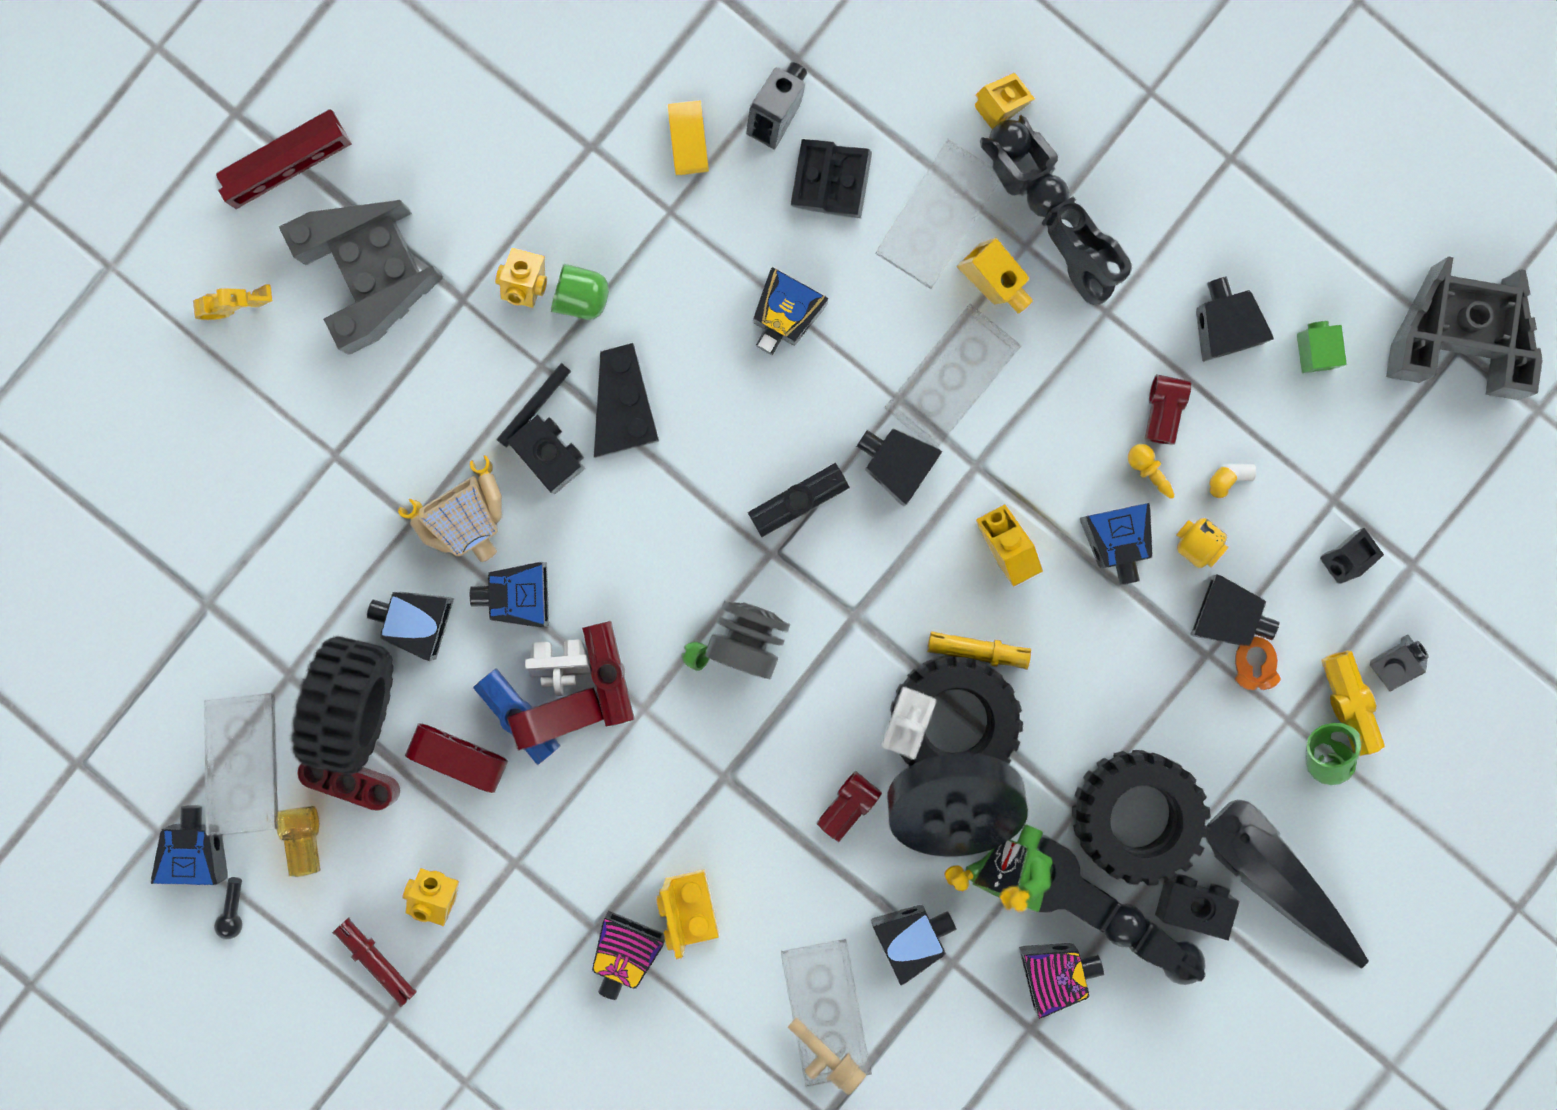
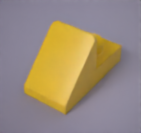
[974,73,1035,129]

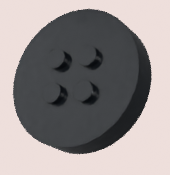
[887,753,1028,857]

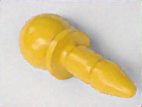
[1128,444,1175,499]

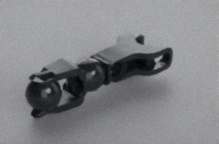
[980,115,1132,305]
[1037,835,1206,985]

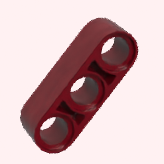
[507,687,604,750]
[405,723,508,793]
[297,764,400,811]

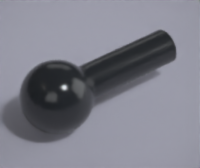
[214,877,242,939]

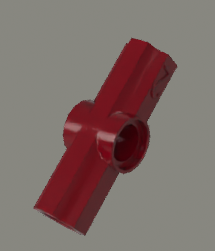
[582,621,635,727]

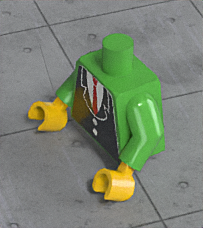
[944,824,1052,912]

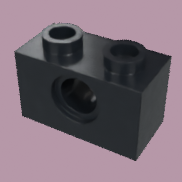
[507,414,586,494]
[1155,874,1240,941]

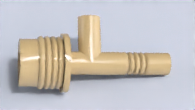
[787,1017,866,1096]

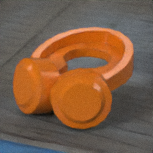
[1235,636,1281,690]

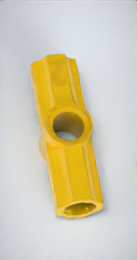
[1321,651,1385,756]

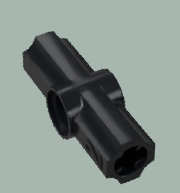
[747,462,850,538]

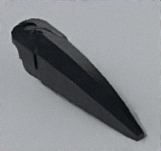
[1206,799,1369,969]

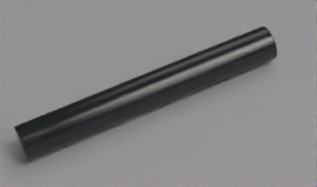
[496,363,572,448]

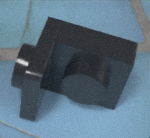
[1320,527,1384,584]

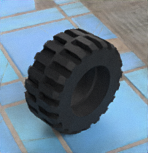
[291,636,394,775]
[889,656,1023,767]
[1072,750,1211,886]

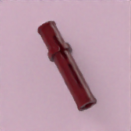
[332,917,417,1007]

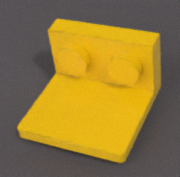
[657,869,719,959]

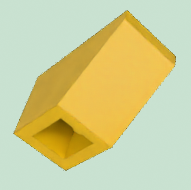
[976,504,1043,587]

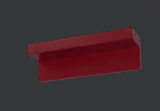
[216,109,352,209]

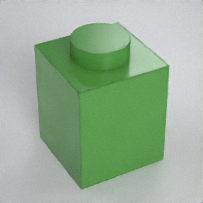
[1297,321,1347,374]

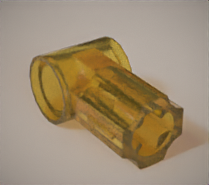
[276,806,321,877]

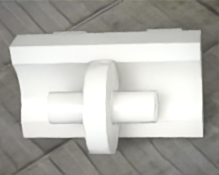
[525,639,591,696]
[881,687,937,759]

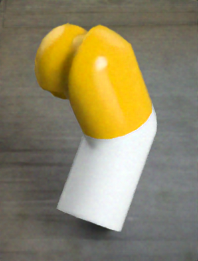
[1209,464,1256,498]

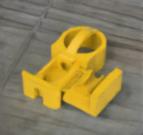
[193,284,272,320]

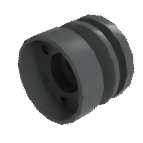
[704,600,790,679]

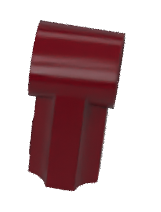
[1144,374,1191,445]
[816,771,882,842]

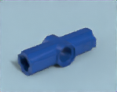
[473,668,561,765]

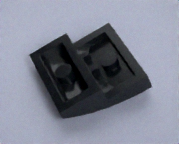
[790,139,872,218]

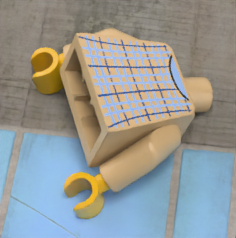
[398,455,502,562]

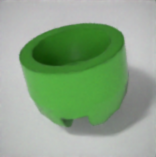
[681,641,710,671]

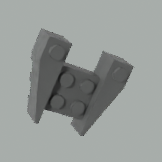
[279,200,443,355]
[1386,257,1543,400]

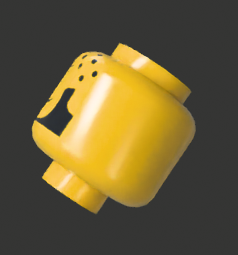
[1176,518,1229,568]

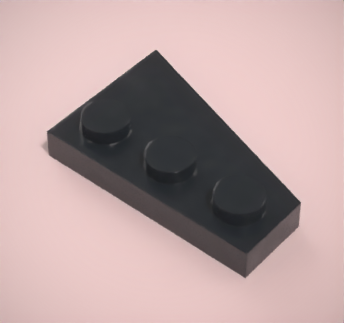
[594,343,659,458]

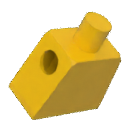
[956,238,1033,314]

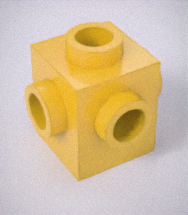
[495,248,547,308]
[402,868,459,926]

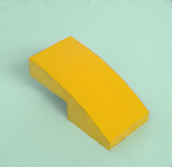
[668,100,709,176]

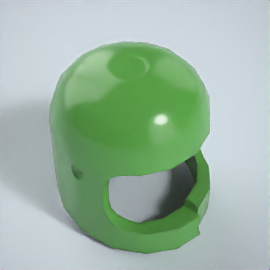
[551,264,609,320]
[1305,723,1361,785]

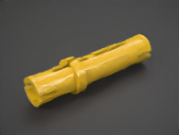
[927,631,1031,670]

